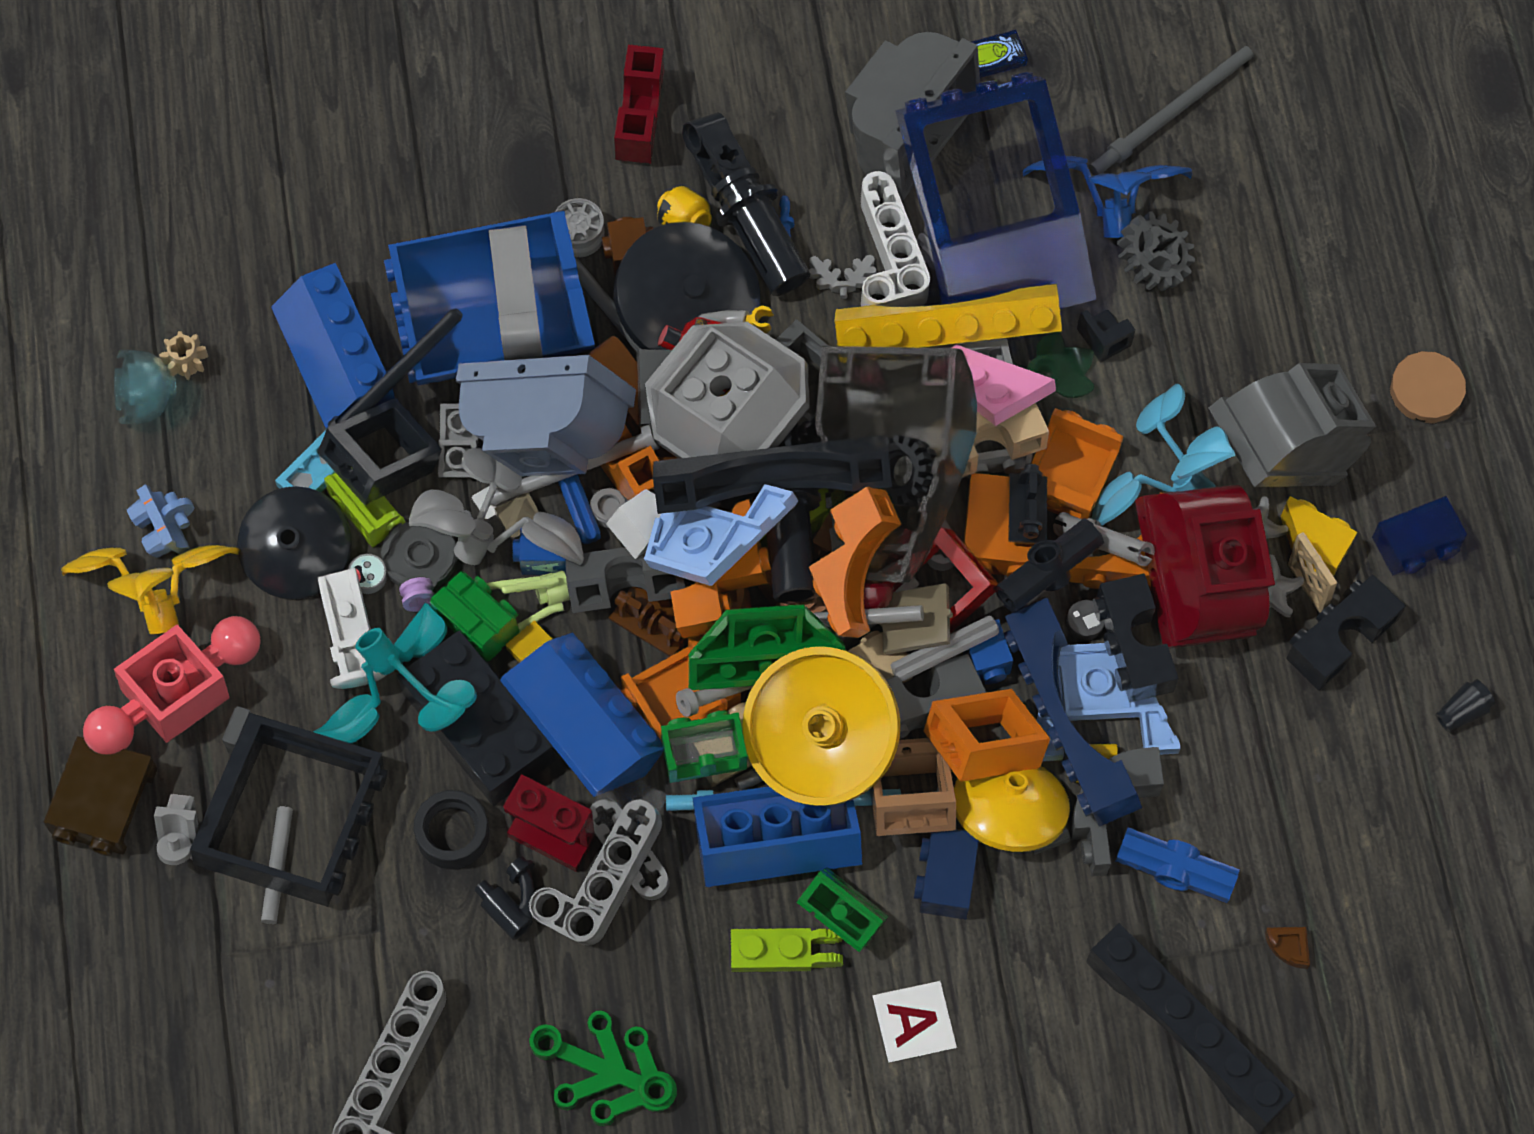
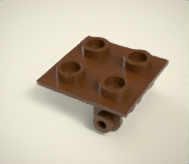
[609,580,693,657]

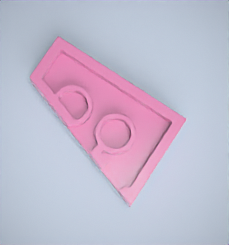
[927,345,1056,426]

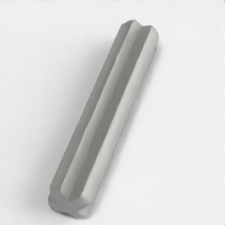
[891,616,999,681]

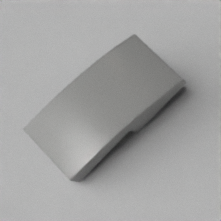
[438,404,478,478]

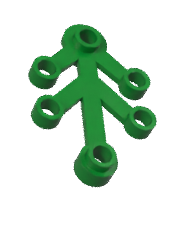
[529,1011,677,1127]

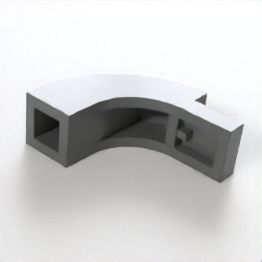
[1070,747,1164,877]

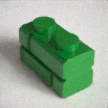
[430,571,520,662]
[796,867,889,952]

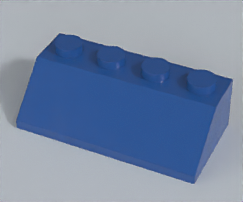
[271,263,395,429]
[500,632,664,797]
[692,787,862,887]

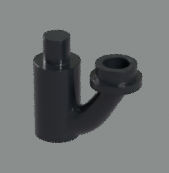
[474,856,535,940]

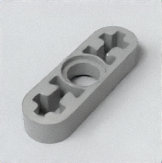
[589,799,670,900]

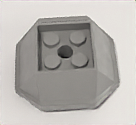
[645,322,809,458]

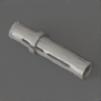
[1053,512,1155,566]

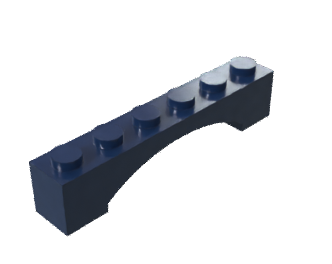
[1004,598,1143,827]

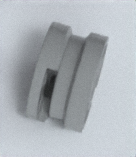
[555,198,605,257]

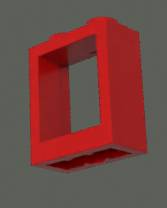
[882,527,999,633]

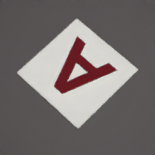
[872,981,957,1062]

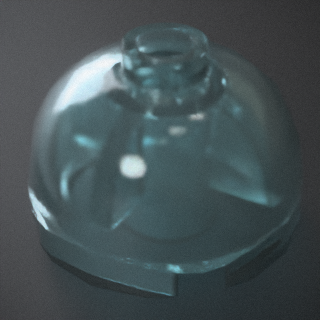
[114,349,176,424]

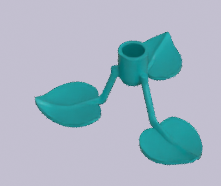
[313,603,477,743]

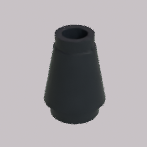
[1435,679,1495,733]

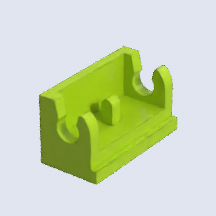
[324,468,406,548]

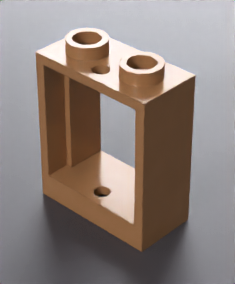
[870,738,956,836]

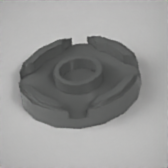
[381,522,458,590]

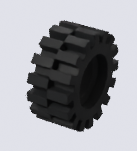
[880,435,941,507]

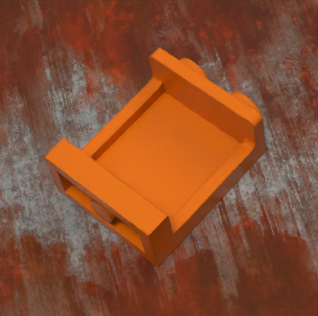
[1031,408,1124,519]
[620,634,741,741]

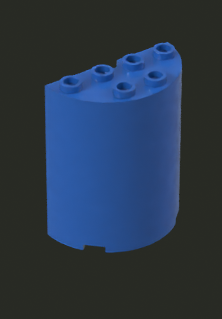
[384,211,595,386]

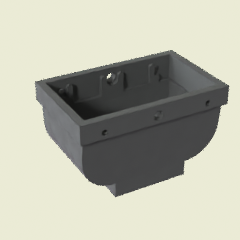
[845,32,981,201]
[1208,363,1376,487]

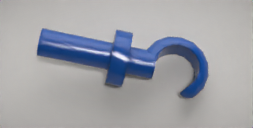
[779,195,794,238]

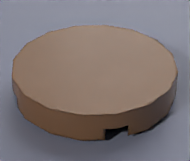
[1390,351,1466,423]

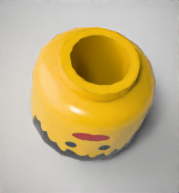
[657,186,712,227]

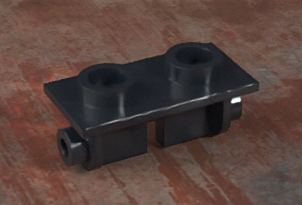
[1008,464,1047,544]

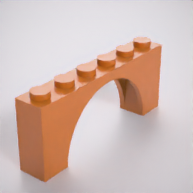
[963,473,1161,591]

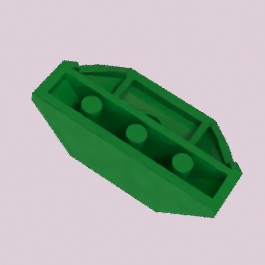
[688,604,845,690]

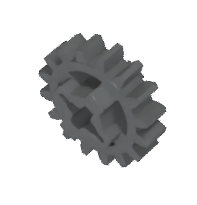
[1117,212,1195,292]

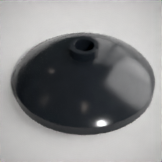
[237,486,352,600]

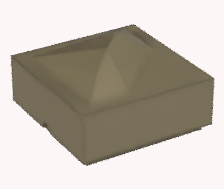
[494,492,539,544]

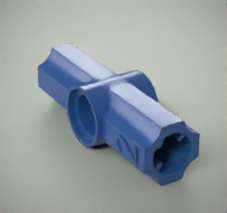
[1116,827,1240,903]

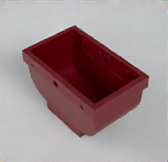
[1135,485,1275,649]

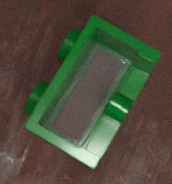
[661,711,747,783]

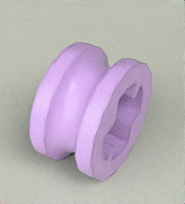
[399,577,435,612]

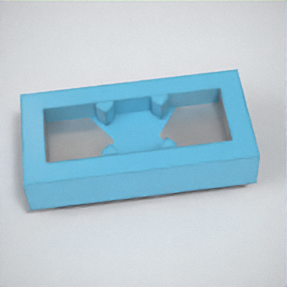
[275,429,335,492]

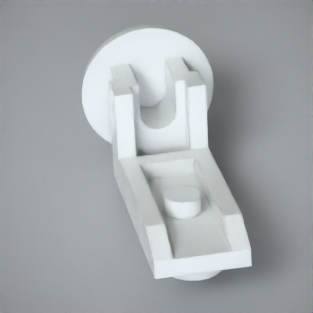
[318,568,386,689]

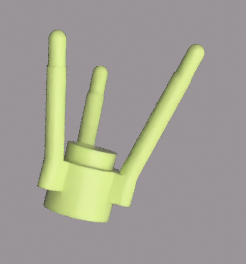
[487,571,570,633]

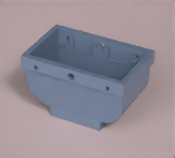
[456,355,636,477]

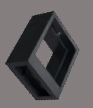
[317,398,442,505]

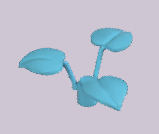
[1092,384,1235,526]

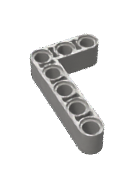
[332,971,446,1134]

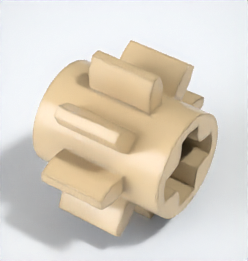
[159,331,208,380]

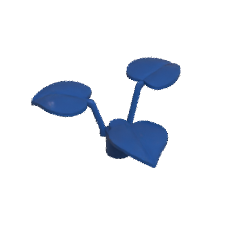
[1023,156,1192,238]

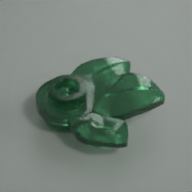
[1027,332,1094,398]

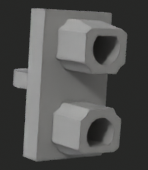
[154,794,199,865]

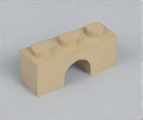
[925,403,1049,485]

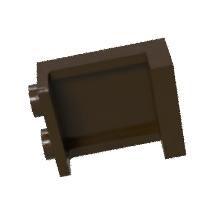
[43,736,158,856]

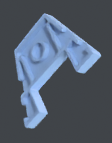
[644,484,798,586]
[1036,643,1180,761]

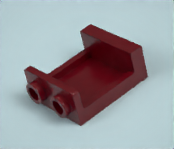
[503,774,595,872]

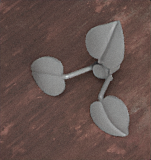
[409,448,584,566]

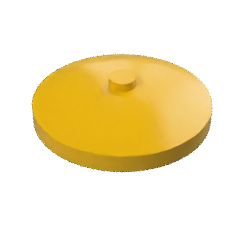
[742,647,900,805]

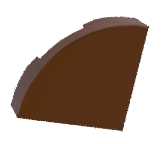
[1265,927,1310,969]

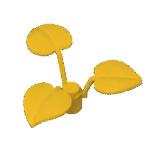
[61,545,239,634]

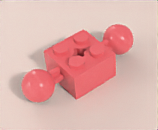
[83,616,261,755]

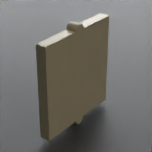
[879,583,953,655]

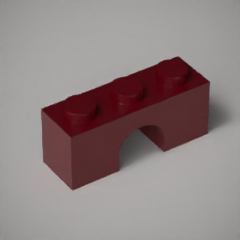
[614,45,664,164]

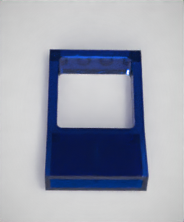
[895,72,1097,309]

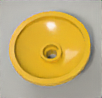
[954,766,1070,852]

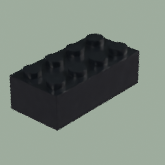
[397,630,555,806]

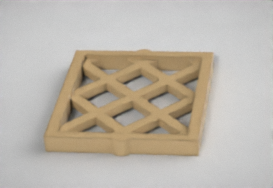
[1288,532,1337,613]

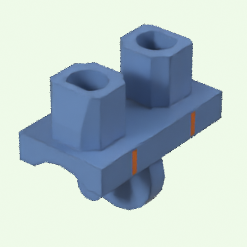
[127,484,194,558]

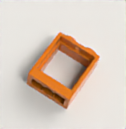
[923,689,1050,782]

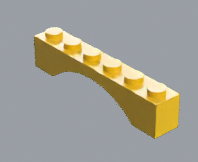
[834,284,1062,357]

